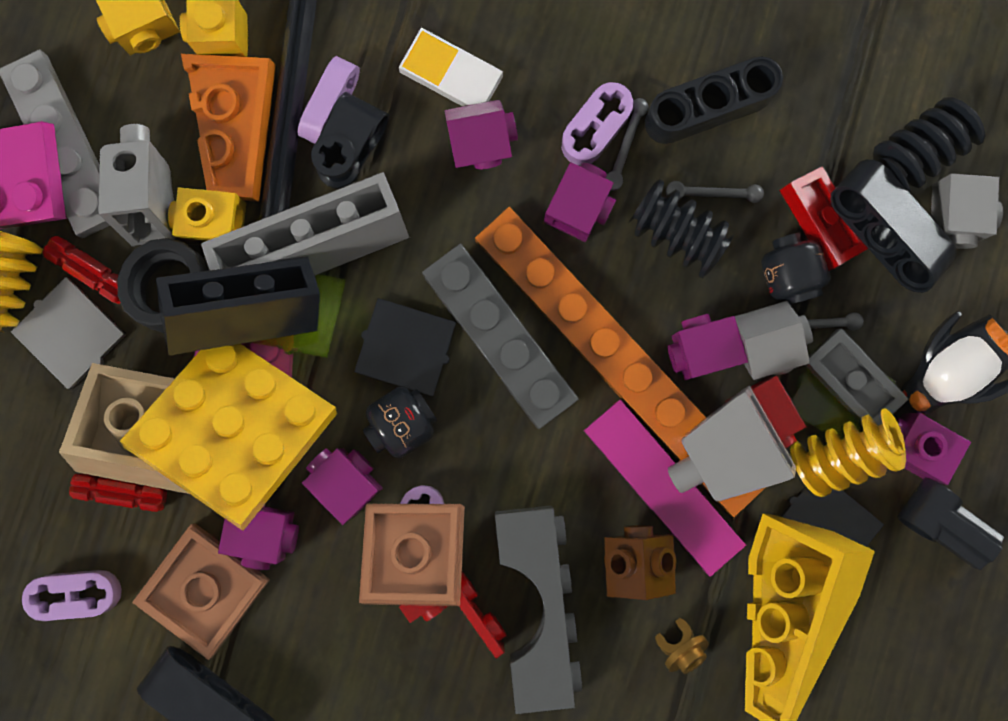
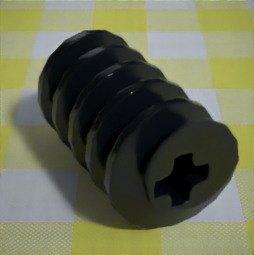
[873,97,985,193]
[628,179,735,279]

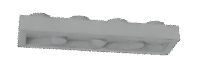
[0,49,110,238]

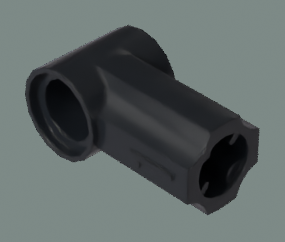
[897,477,1004,570]

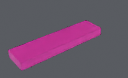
[583,400,746,577]

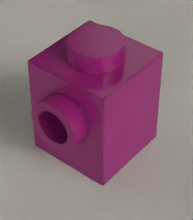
[444,100,518,169]
[544,162,616,242]
[668,314,748,380]
[896,413,971,485]
[302,448,383,525]
[218,506,299,570]

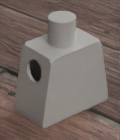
[98,124,178,246]
[668,386,797,501]

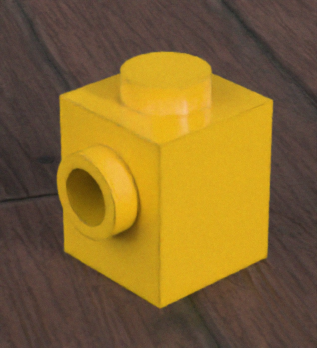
[96,0,180,55]
[180,0,248,57]
[168,187,246,245]

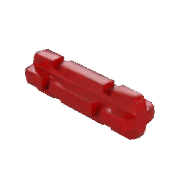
[42,236,121,304]
[69,473,167,512]

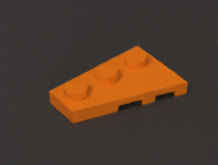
[181,54,276,202]

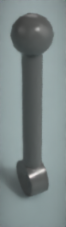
[606,98,649,191]
[666,181,764,203]
[808,312,864,331]

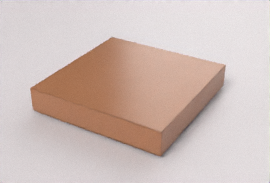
[359,504,465,606]
[132,523,270,660]

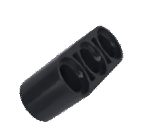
[645,56,783,144]
[830,159,957,293]
[137,646,275,721]

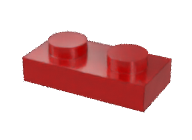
[779,166,868,271]

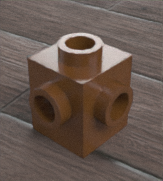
[604,525,676,600]

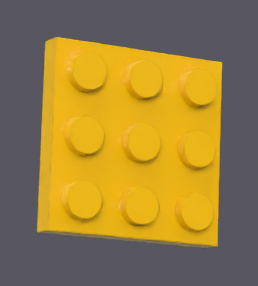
[120,344,337,531]

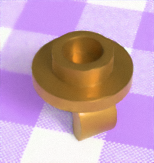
[655,618,709,674]

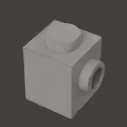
[931,174,1003,249]
[735,301,813,380]

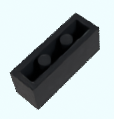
[156,257,320,355]

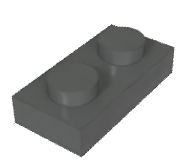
[805,328,908,427]

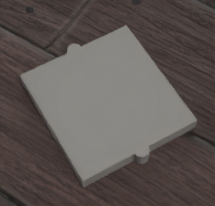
[11,277,127,390]

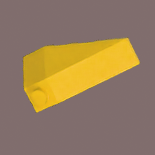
[745,513,875,721]

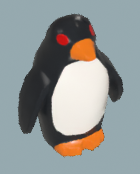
[901,311,1008,415]

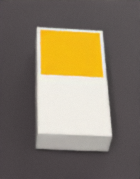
[399,28,503,107]

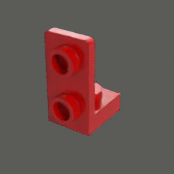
[399,572,507,659]

